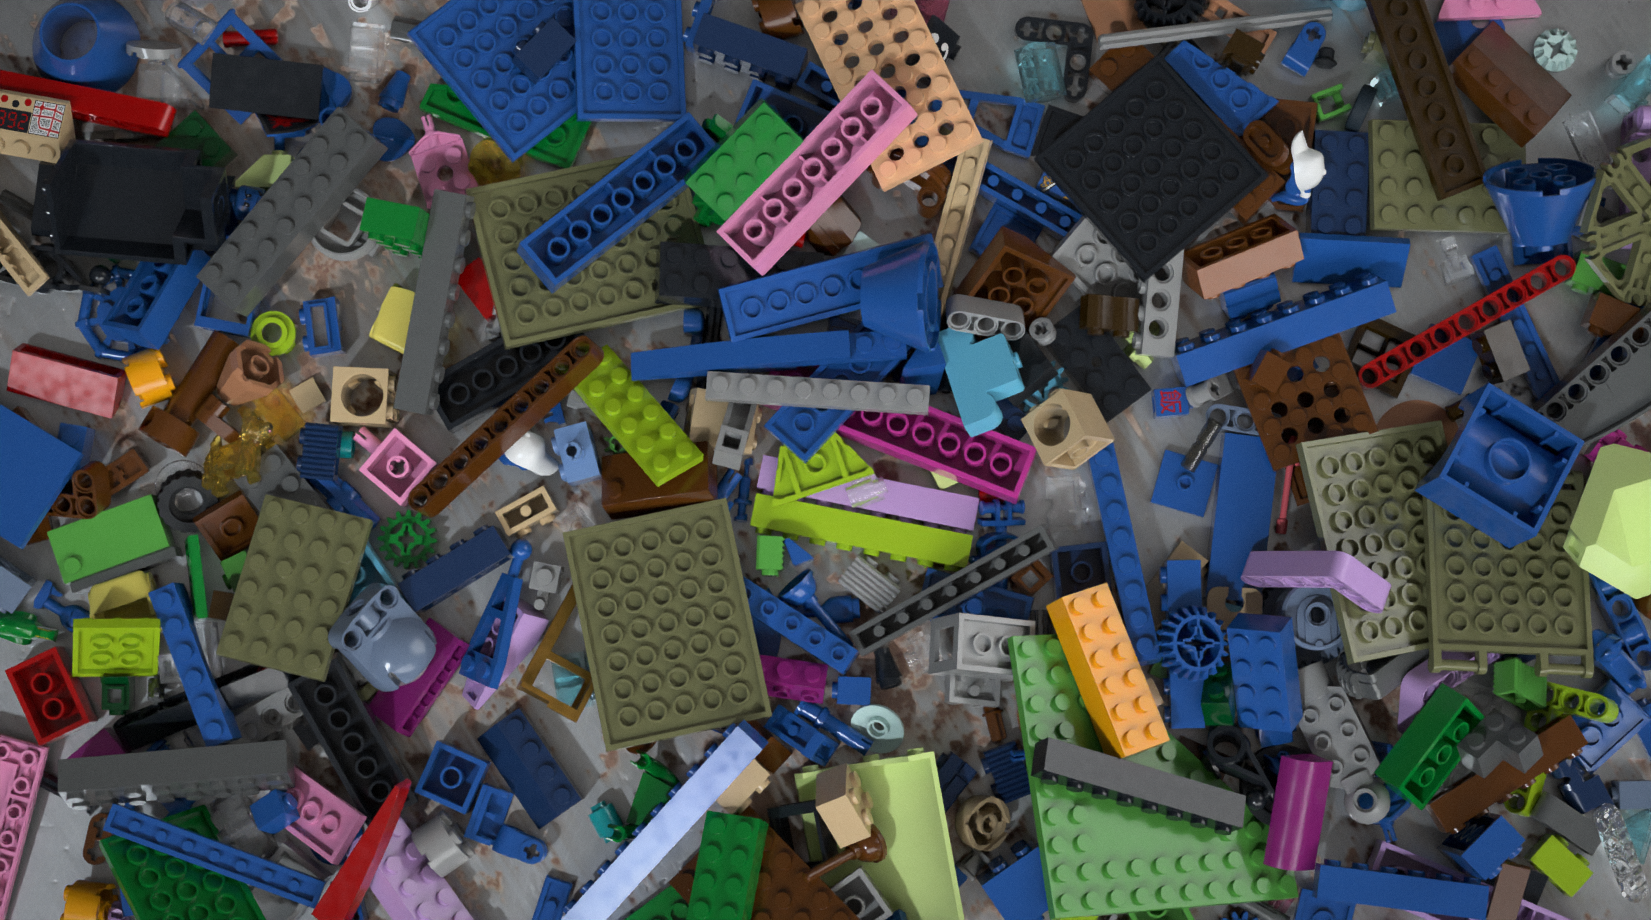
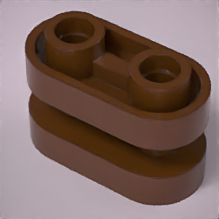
[1243,120,1293,175]

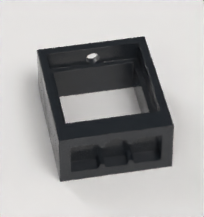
[767,799,838,872]

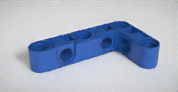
[1589,573,1651,671]

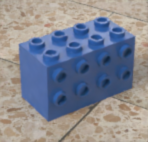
[976,839,1048,920]

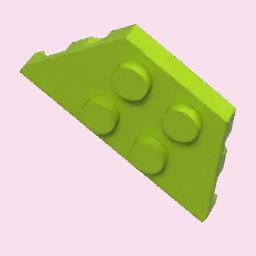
[772,432,874,508]

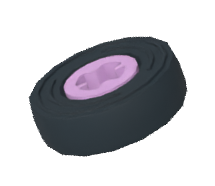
[1344,84,1377,132]

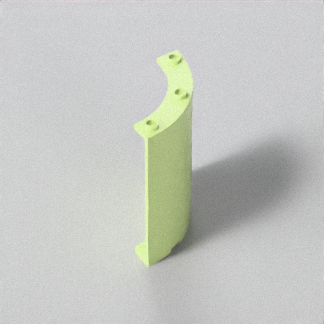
[794,747,965,920]

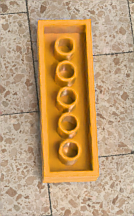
[1046,583,1170,759]

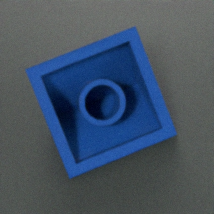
[899,342,946,395]

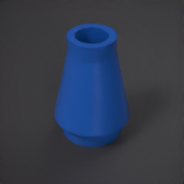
[378,70,411,113]

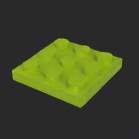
[72,617,160,677]

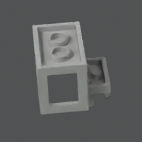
[928,613,1036,708]

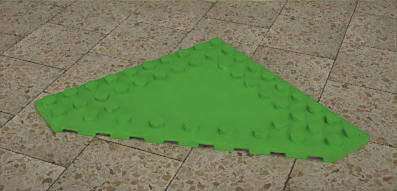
[1007,634,1299,920]

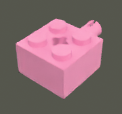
[353,426,439,507]

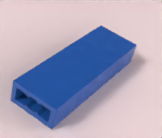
[1202,432,1276,607]

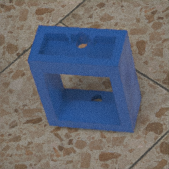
[194,284,262,339]

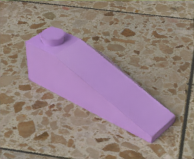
[462,597,549,710]

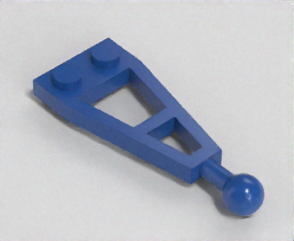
[897,85,1045,159]
[459,539,532,689]

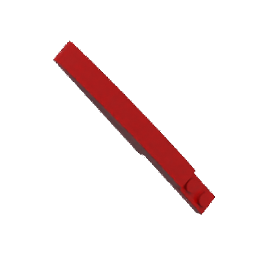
[311,778,412,920]

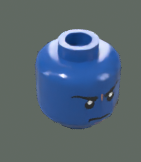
[230,185,266,220]

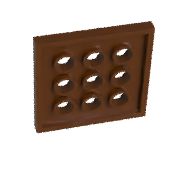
[1233,333,1379,472]

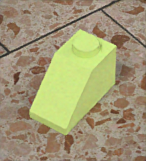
[235,150,294,191]

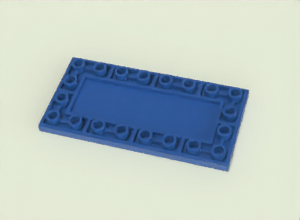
[0,404,85,550]

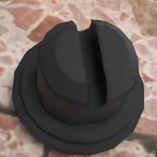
[1313,47,1337,69]

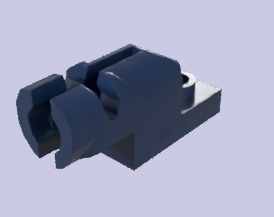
[1551,757,1625,830]

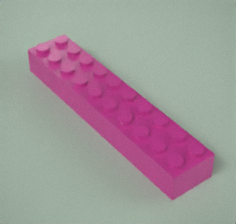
[761,365,1037,504]

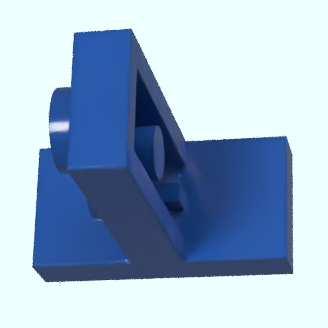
[764,704,840,767]

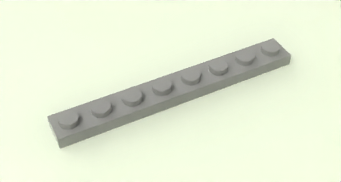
[705,371,930,415]

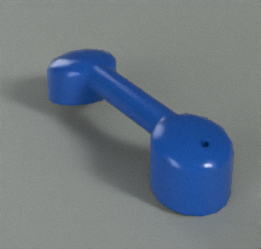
[668,308,705,403]

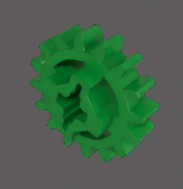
[377,510,439,570]

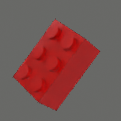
[5,646,98,746]

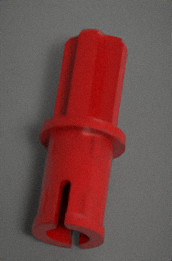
[223,27,279,49]

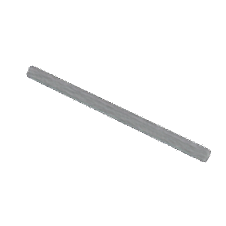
[1098,6,1333,50]

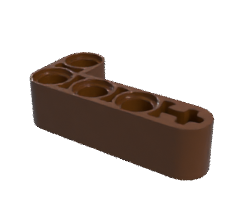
[46,460,111,519]

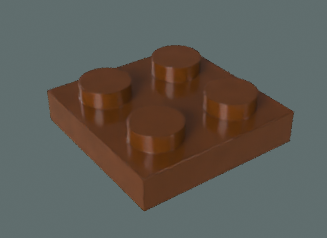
[192,489,259,561]

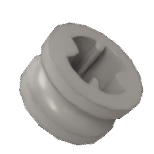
[1029,318,1057,346]

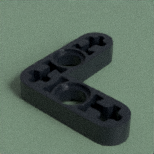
[1014,17,1093,103]

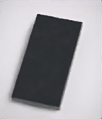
[209,53,324,120]

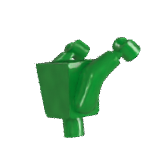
[606,749,682,843]

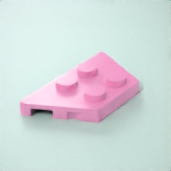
[1436,0,1542,22]

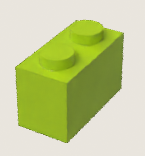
[1523,833,1593,898]

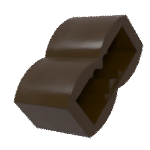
[1079,294,1140,338]

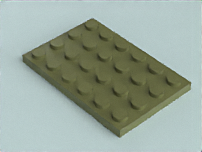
[1368,119,1526,234]
[216,494,373,682]

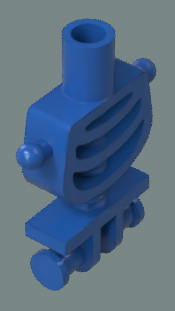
[968,499,1026,589]

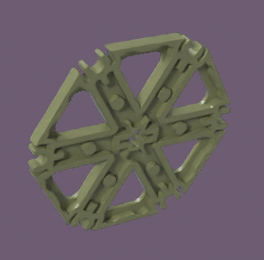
[1580,134,1651,306]

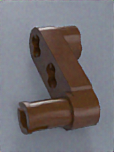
[193,393,263,482]

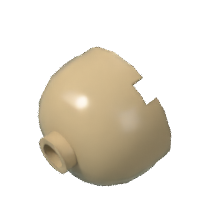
[954,795,1011,851]

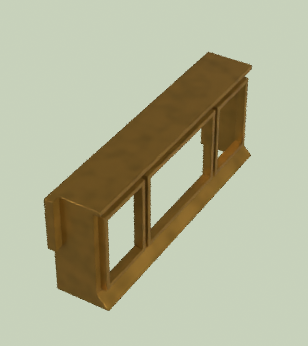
[516,583,594,723]

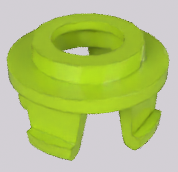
[250,311,296,356]

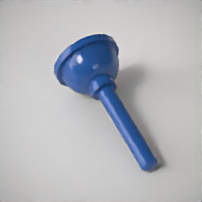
[777,568,854,647]

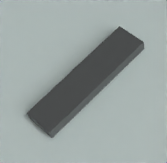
[70,546,183,594]

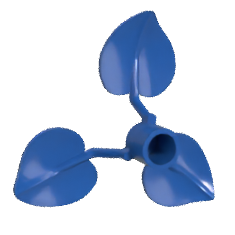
[297,67,416,162]

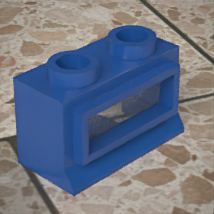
[299,296,346,358]

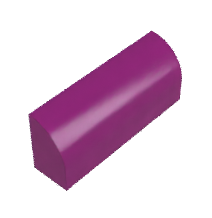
[369,617,470,738]
[1263,754,1333,871]

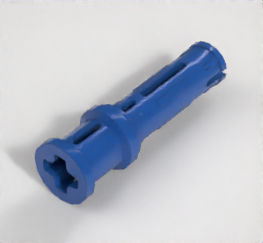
[793,701,874,756]

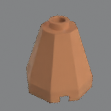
[217,339,285,406]

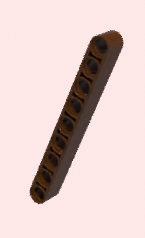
[408,336,604,518]

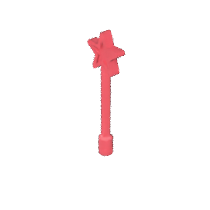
[1275,436,1301,534]

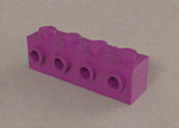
[759,654,828,704]

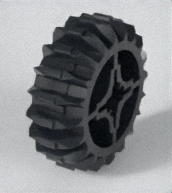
[1134,0,1208,29]

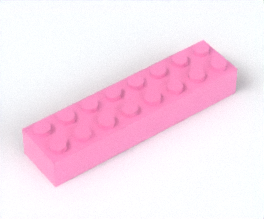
[716,69,918,276]

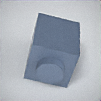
[1608,779,1651,809]

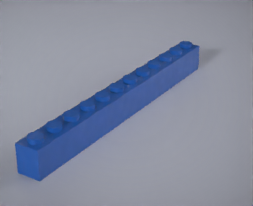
[796,61,1083,241]

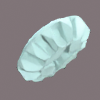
[1533,28,1578,72]

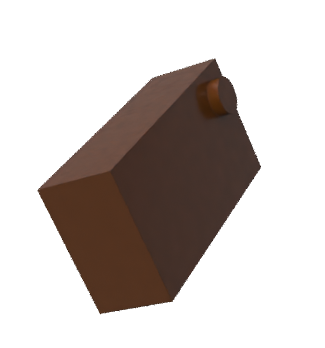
[602,441,718,520]

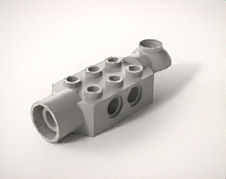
[1298,661,1391,825]

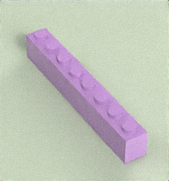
[757,455,980,534]

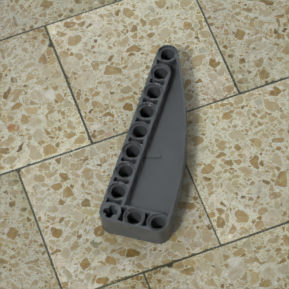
[1530,302,1651,447]

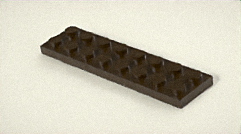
[1365,0,1486,201]

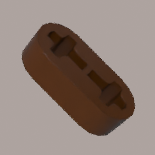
[83,812,115,865]

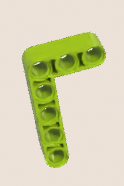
[1504,681,1619,817]

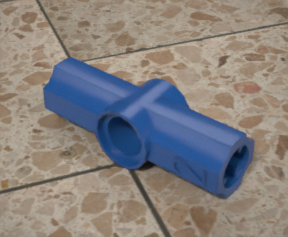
[307,476,382,531]

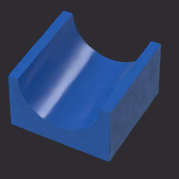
[1414,383,1585,548]

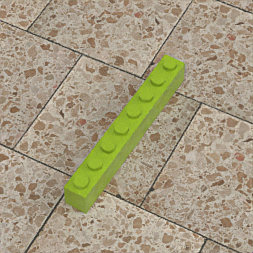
[750,493,973,572]

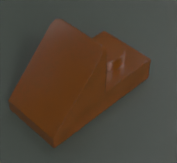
[747,720,792,774]

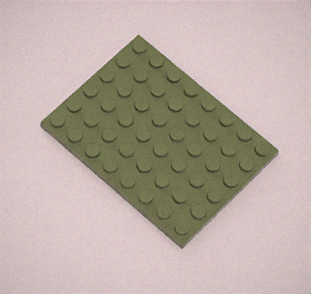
[465,154,705,349]
[1296,420,1448,665]
[563,498,773,752]

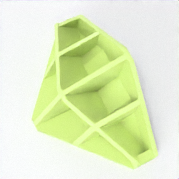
[1563,444,1651,599]

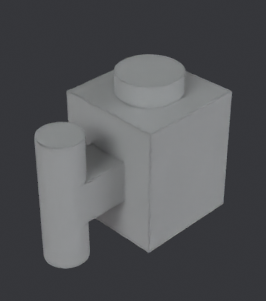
[529,561,564,611]

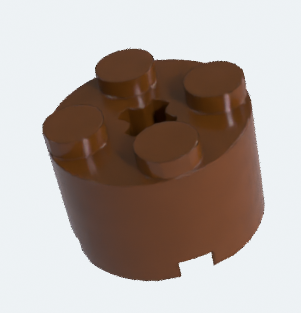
[751,0,805,41]

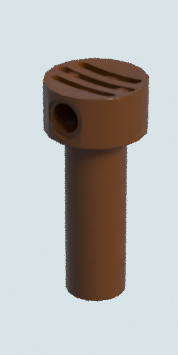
[138,330,239,458]

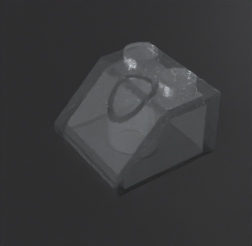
[137,60,204,110]

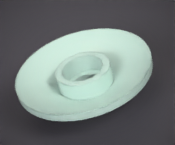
[851,704,905,753]

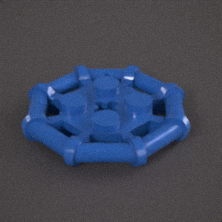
[75,265,170,361]

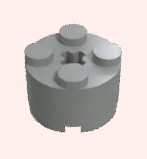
[411,810,476,877]

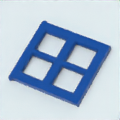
[177,8,283,125]

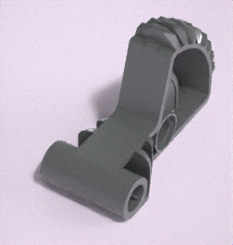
[1336,649,1429,700]

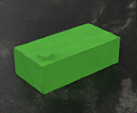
[47,494,177,584]

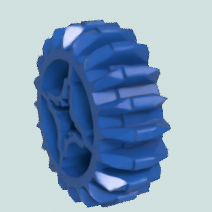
[1154,605,1229,681]

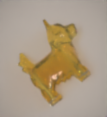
[201,408,274,498]

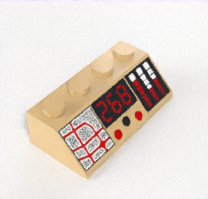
[0,89,76,163]

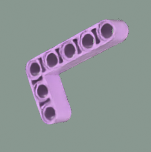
[1241,551,1391,613]
[1397,651,1504,734]

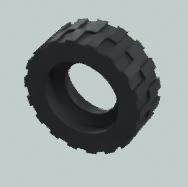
[157,469,220,533]

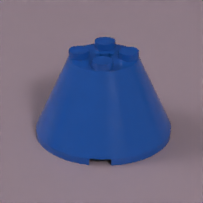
[1483,158,1596,252]

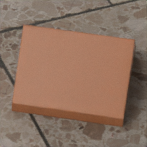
[1081,0,1147,43]

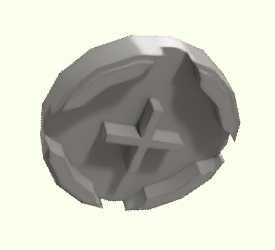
[126,40,182,60]

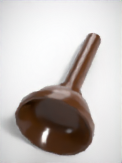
[802,824,887,883]

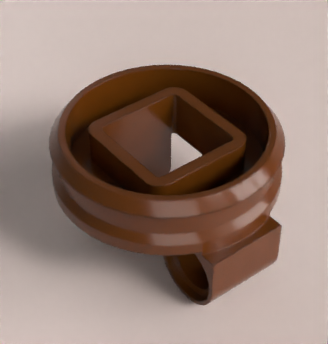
[871,145,952,218]

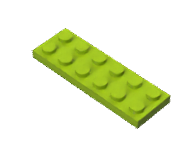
[564,344,704,487]

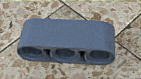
[1206,404,1284,437]

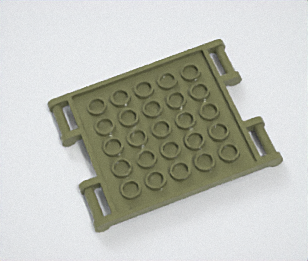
[1419,463,1594,679]

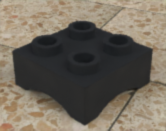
[1007,330,1059,407]

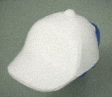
[1271,130,1326,206]
[486,431,560,476]

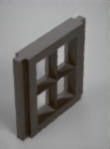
[1346,318,1421,399]

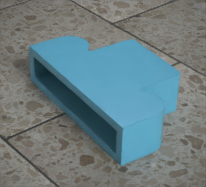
[938,327,1025,438]

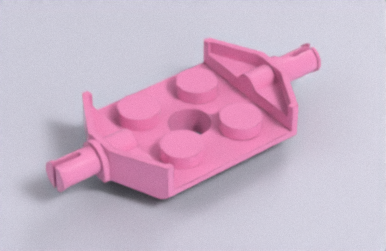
[409,114,478,211]

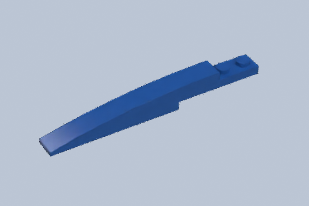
[631,330,907,381]

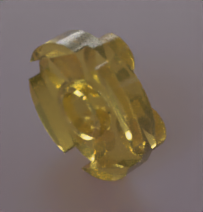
[468,137,524,186]

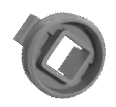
[311,188,382,261]

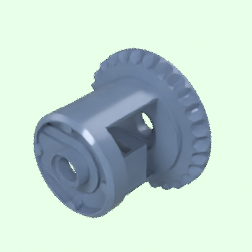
[1262,587,1344,668]

